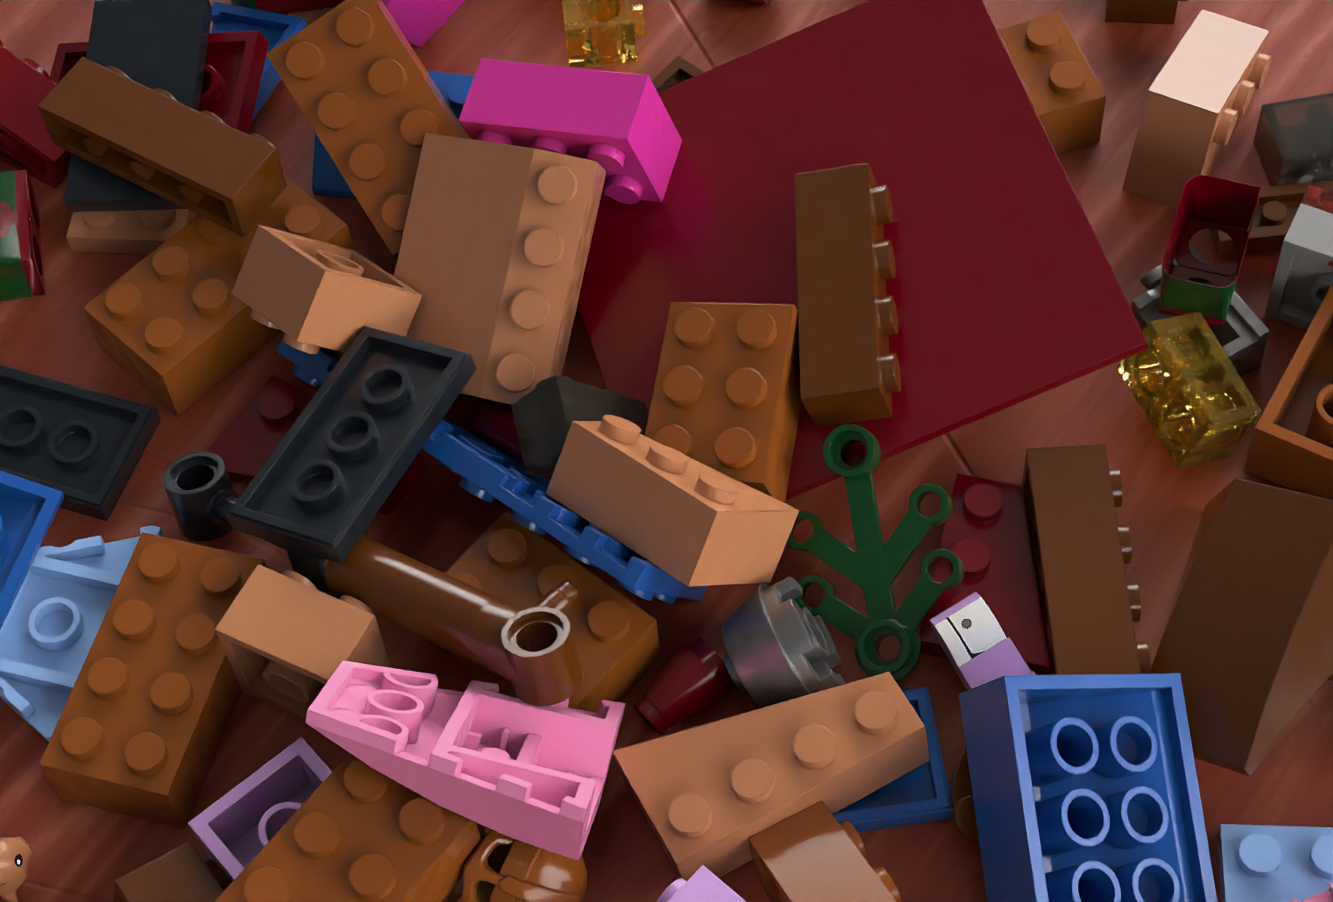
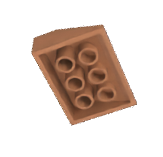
[394,133,606,413]

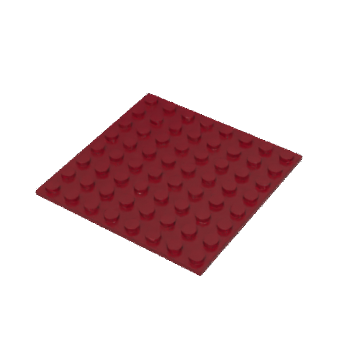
[578,0,1149,501]

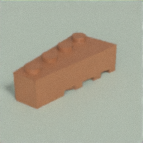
[613,672,930,881]

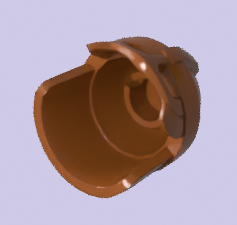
[446,825,587,902]

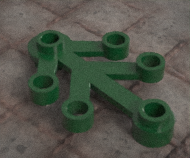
[787,424,965,681]

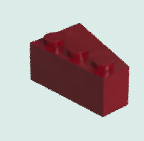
[0,40,71,189]

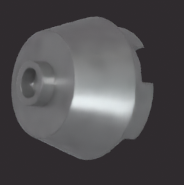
[721,577,846,708]

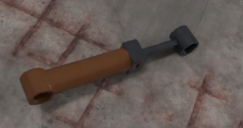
[162,452,582,706]

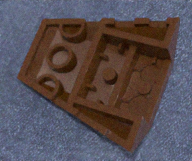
[1151,478,1333,776]

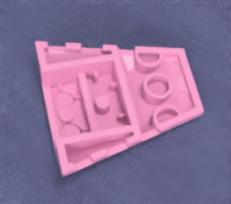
[305,661,625,861]

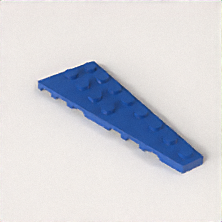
[275,338,708,604]

